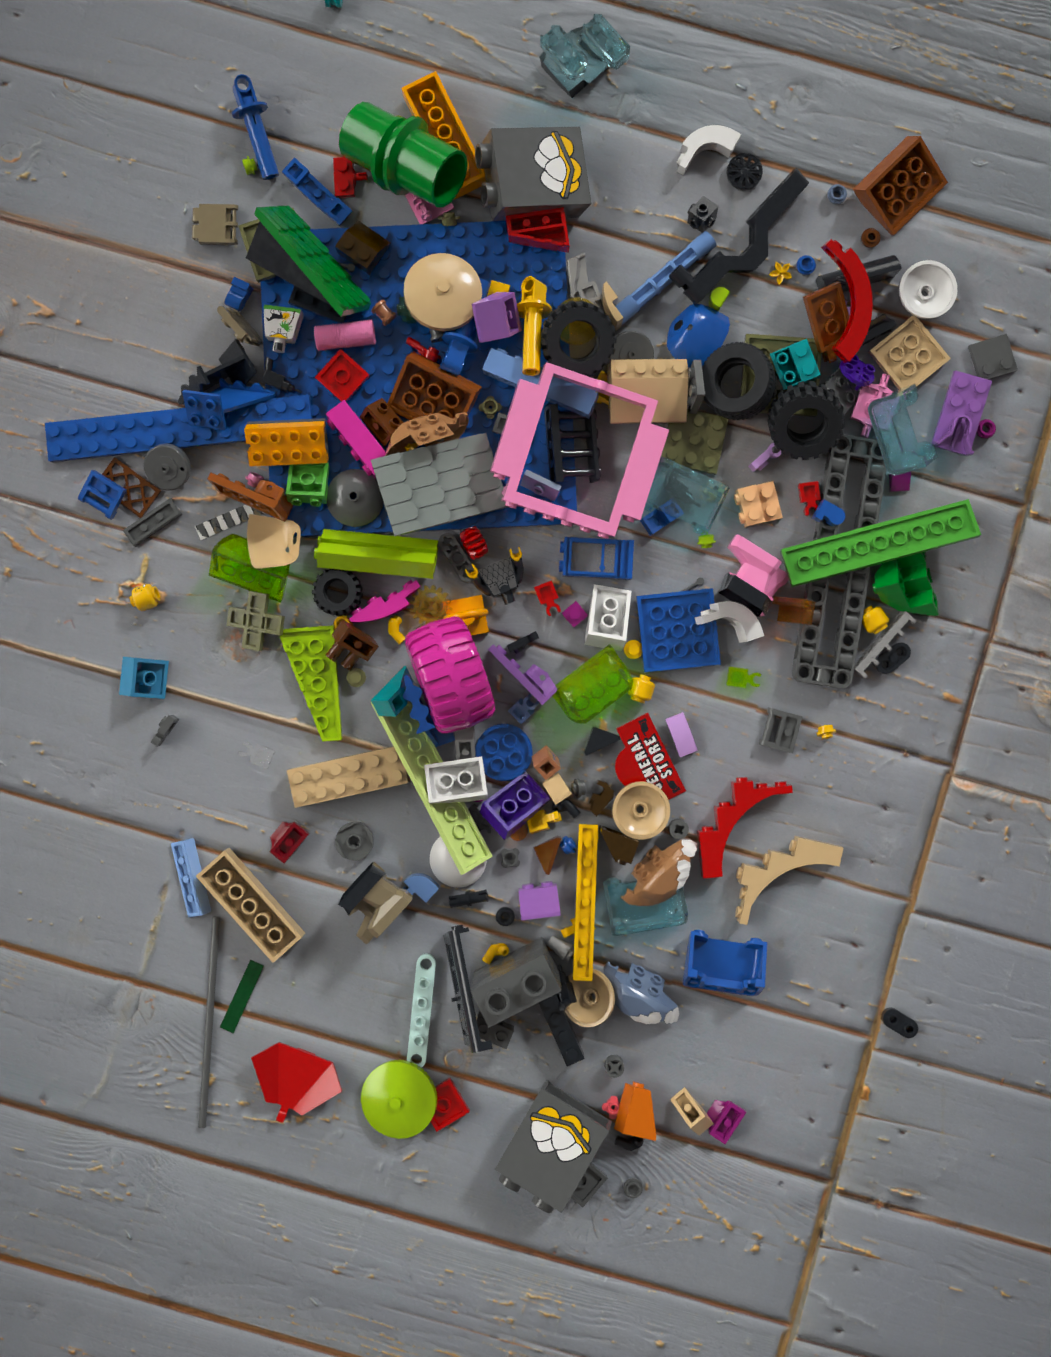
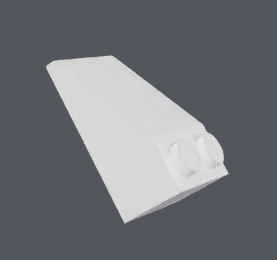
[584,584,632,651]
[424,756,488,804]

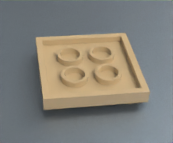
[868,315,951,396]

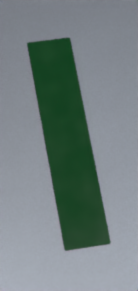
[220,960,264,1033]

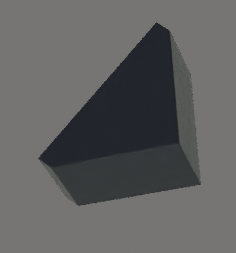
[584,726,621,756]

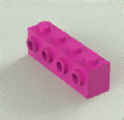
[326,400,386,478]

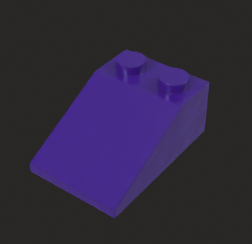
[480,771,551,840]

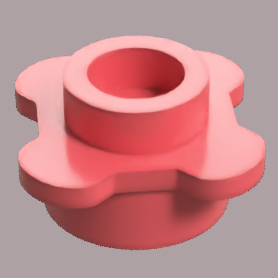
[602,1096,620,1119]

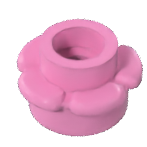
[245,471,264,488]

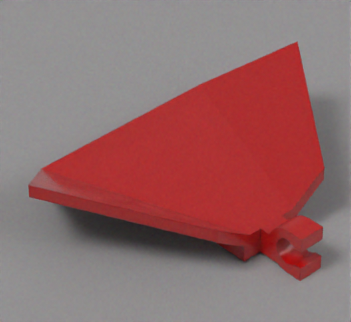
[251,1042,342,1123]

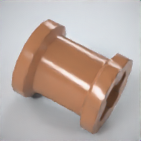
[371,299,397,326]

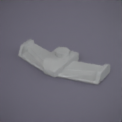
[567,253,602,333]

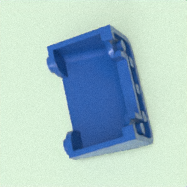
[683,930,767,996]

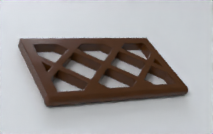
[102,457,161,518]

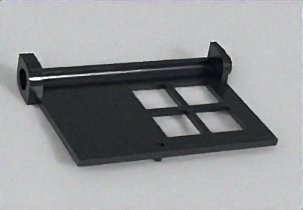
[443,924,493,1053]

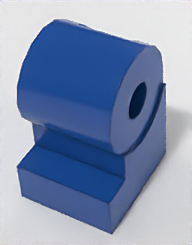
[225,277,253,311]
[811,499,846,526]

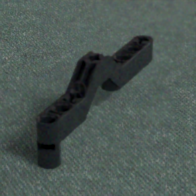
[669,168,809,305]

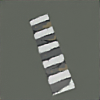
[195,505,264,540]

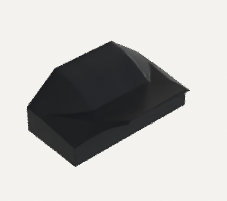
[861,314,897,346]

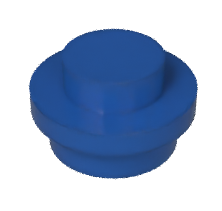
[796,255,816,275]
[560,836,577,855]

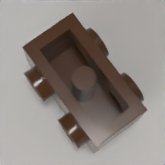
[359,398,404,447]

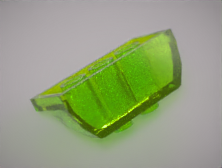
[209,534,290,603]
[552,644,633,724]

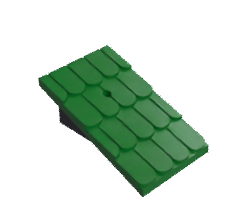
[246,206,371,317]

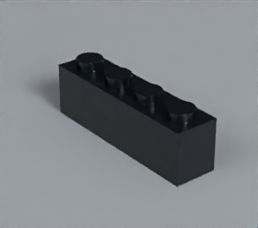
[539,994,585,1067]

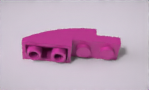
[349,580,422,623]

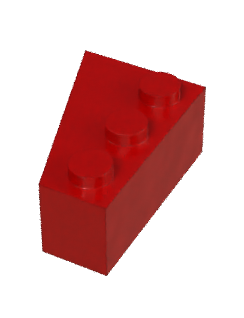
[506,207,570,253]

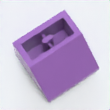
[472,292,522,343]

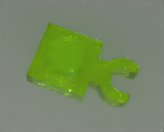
[726,667,761,688]

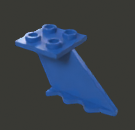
[182,378,276,430]
[403,675,455,747]

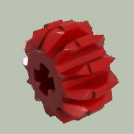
[460,526,488,560]

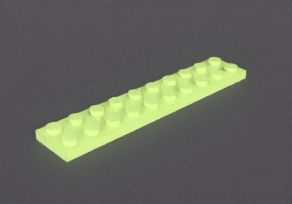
[371,701,493,875]

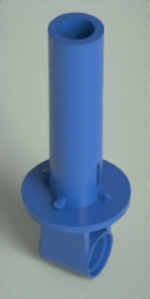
[232,74,279,180]
[440,278,490,376]

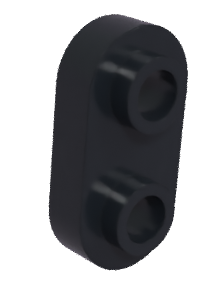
[875,642,911,674]
[881,1007,918,1038]

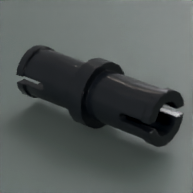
[449,889,489,908]

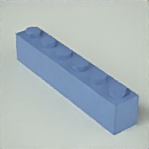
[482,348,599,419]

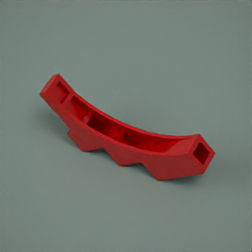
[697,777,793,879]

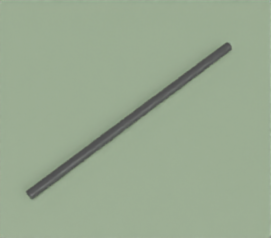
[198,916,220,1128]

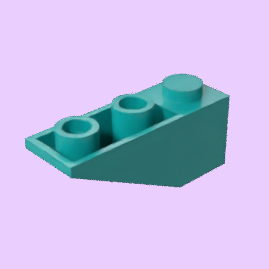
[371,666,414,717]

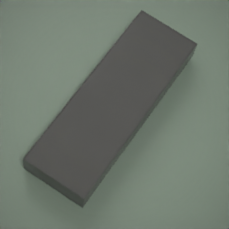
[123,498,182,547]

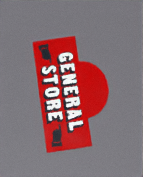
[615,712,686,800]

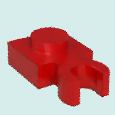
[798,481,821,516]
[534,580,561,616]

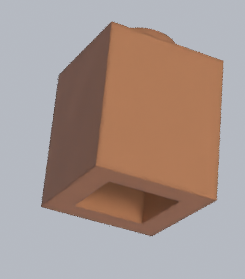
[532,745,561,780]

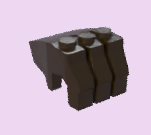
[589,779,614,817]

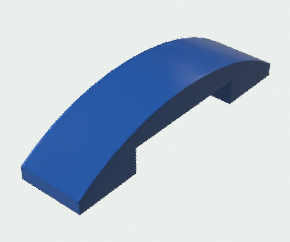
[282,157,353,226]

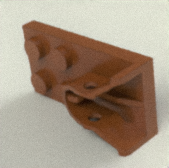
[207,473,294,522]

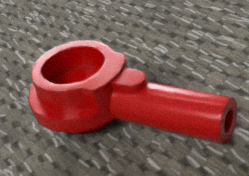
[406,337,441,362]

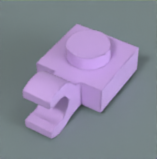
[748,443,782,472]

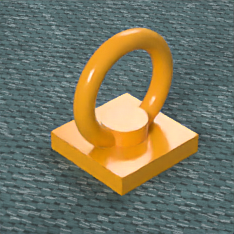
[443,595,489,636]

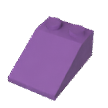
[519,881,561,920]

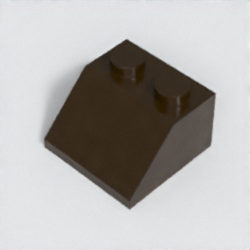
[335,221,391,275]
[599,825,639,865]

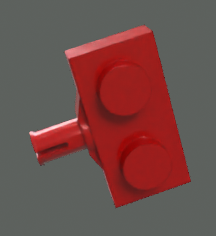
[333,157,368,198]

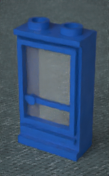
[559,537,634,580]

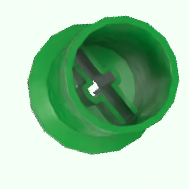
[339,102,468,208]

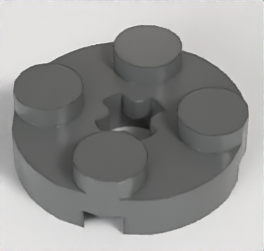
[335,822,374,861]

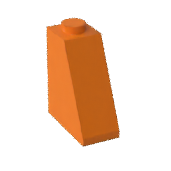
[614,1081,656,1141]

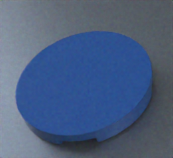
[475,724,533,781]

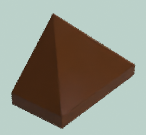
[533,835,561,875]

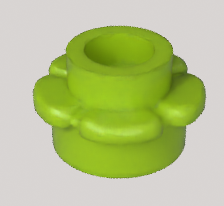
[242,156,258,175]
[697,534,716,548]

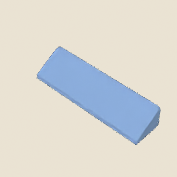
[170,838,211,918]

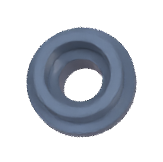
[827,184,847,204]

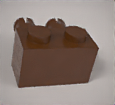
[325,620,379,671]

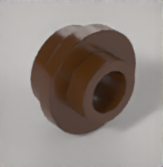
[861,228,881,248]

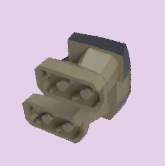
[338,862,413,944]

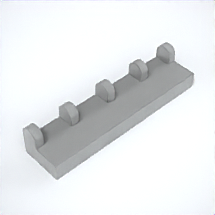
[854,611,917,679]

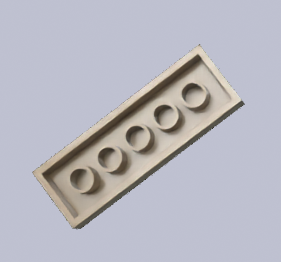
[287,746,410,808]
[196,848,305,963]

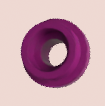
[977,419,996,439]

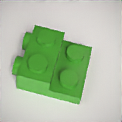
[286,462,330,507]

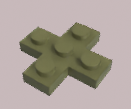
[226,591,285,651]

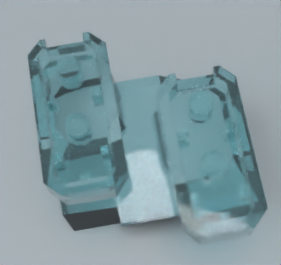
[539,14,630,98]

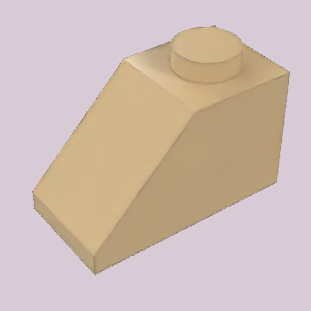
[542,772,572,805]
[670,1087,714,1136]

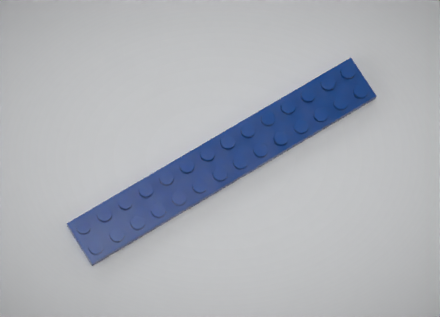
[45,395,313,462]

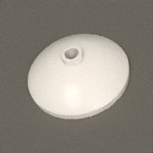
[899,260,957,319]
[430,836,487,888]

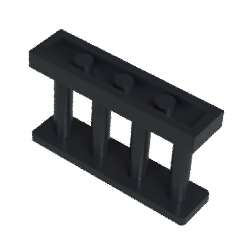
[544,404,602,484]

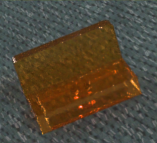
[772,596,815,625]

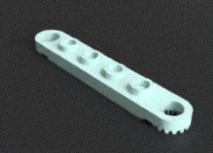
[407,953,436,1068]

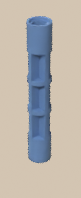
[615,231,717,325]

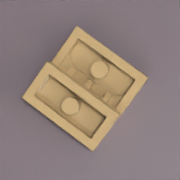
[601,281,623,331]

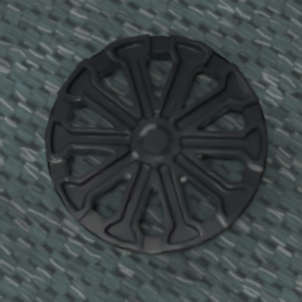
[726,153,763,190]

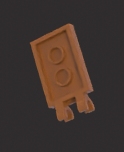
[803,282,849,363]

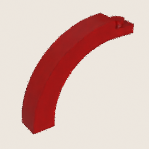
[821,239,873,363]

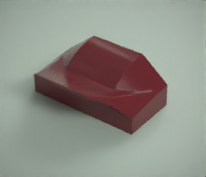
[269,821,310,864]

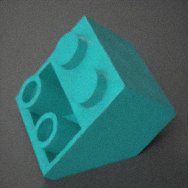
[770,339,821,390]

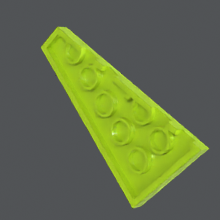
[278,625,343,742]

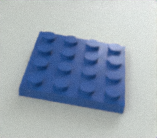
[636,588,721,672]

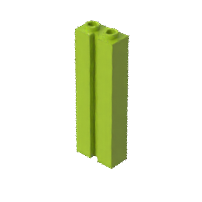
[314,529,438,579]

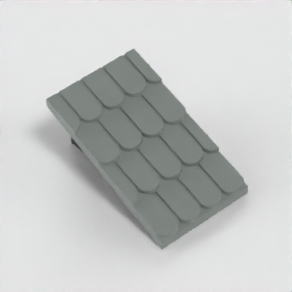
[371,433,508,537]

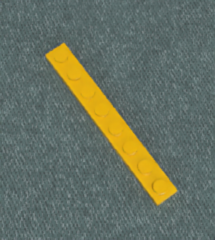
[573,824,598,981]

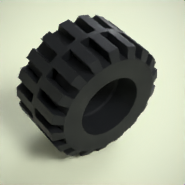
[312,569,363,616]

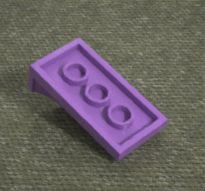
[930,370,992,456]
[488,644,557,705]

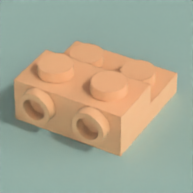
[734,481,783,528]

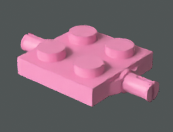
[850,374,900,438]

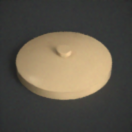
[404,253,482,331]

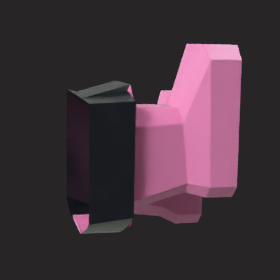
[718,534,789,617]

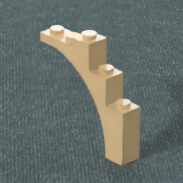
[735,836,844,925]

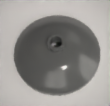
[327,469,384,527]

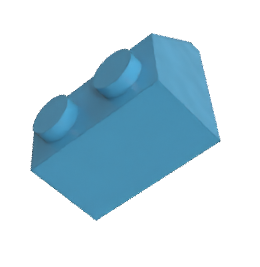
[119,657,169,699]

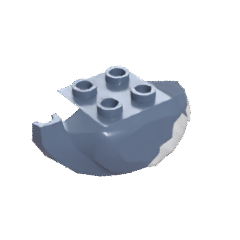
[604,961,679,1024]

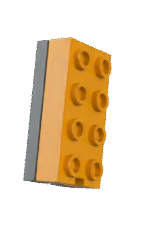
[244,418,329,467]

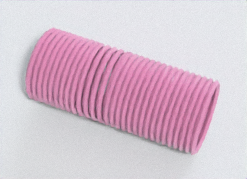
[314,319,376,351]

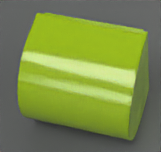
[708,287,730,311]

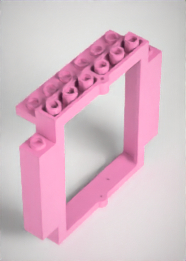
[490,362,669,539]

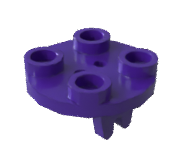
[839,355,875,391]

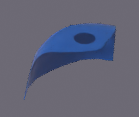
[667,304,730,368]

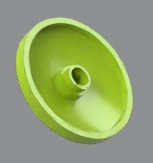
[361,1060,437,1139]

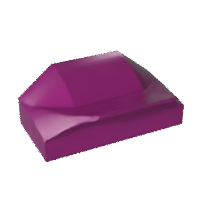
[707,1100,747,1145]

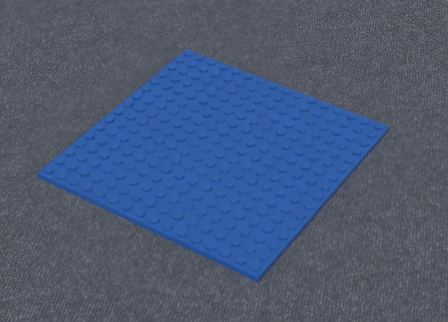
[261,221,577,537]

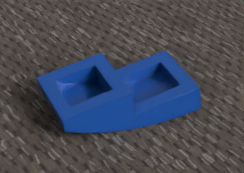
[640,497,684,536]

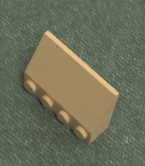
[607,359,688,424]

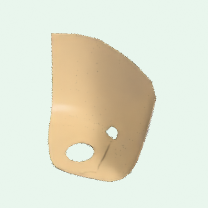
[247,514,301,568]

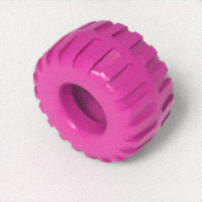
[405,616,495,734]

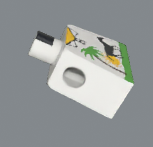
[264,304,304,353]

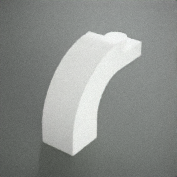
[677,125,741,175]
[695,601,764,643]

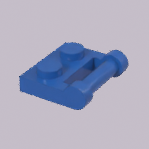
[78,470,127,520]

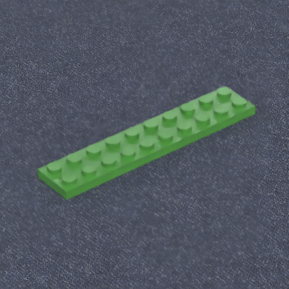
[780,499,981,588]

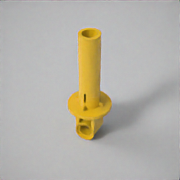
[517,276,552,376]

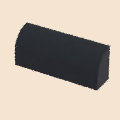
[816,255,902,292]

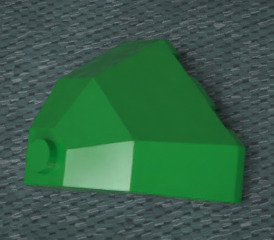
[872,552,939,616]

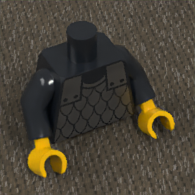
[465,547,524,605]

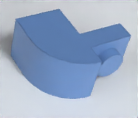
[402,873,440,902]

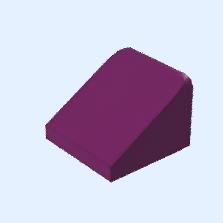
[889,470,911,492]

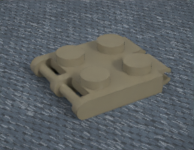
[192,204,238,245]
[217,306,263,346]

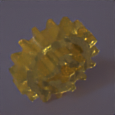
[410,585,452,624]

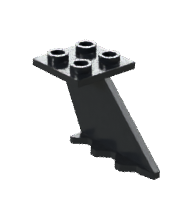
[178,339,257,405]

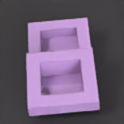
[665,712,698,757]

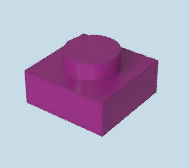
[561,601,588,628]

